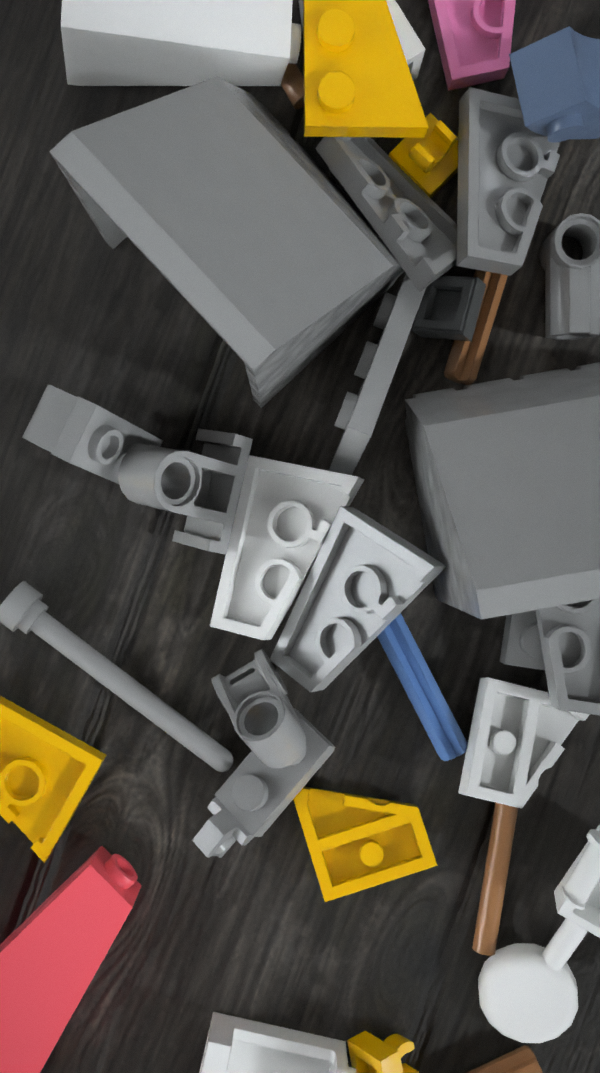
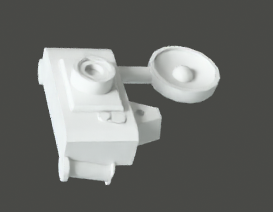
[478,824,600,1043]

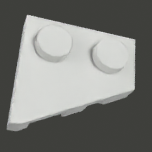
[458,677,590,809]

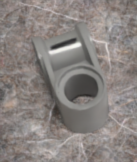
[211,649,306,768]

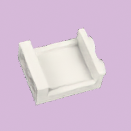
[199,1012,356,1073]

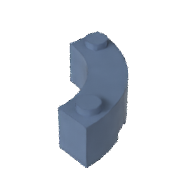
[509,26,600,143]

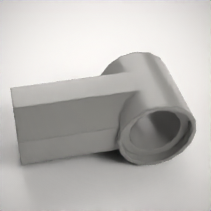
[539,213,600,340]

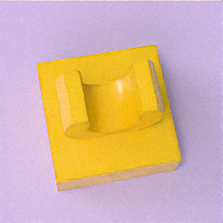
[389,112,458,198]
[347,1030,419,1073]

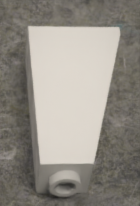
[61,0,301,86]

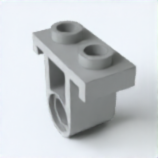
[22,384,163,484]
[118,429,253,555]

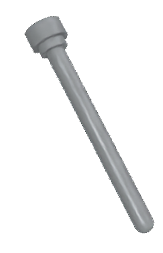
[0,581,234,772]

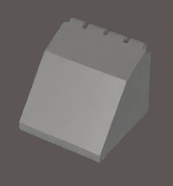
[49,76,404,408]
[405,362,600,620]

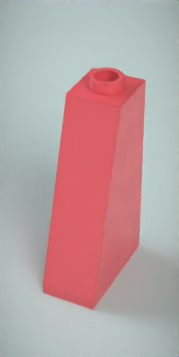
[0,846,142,1073]

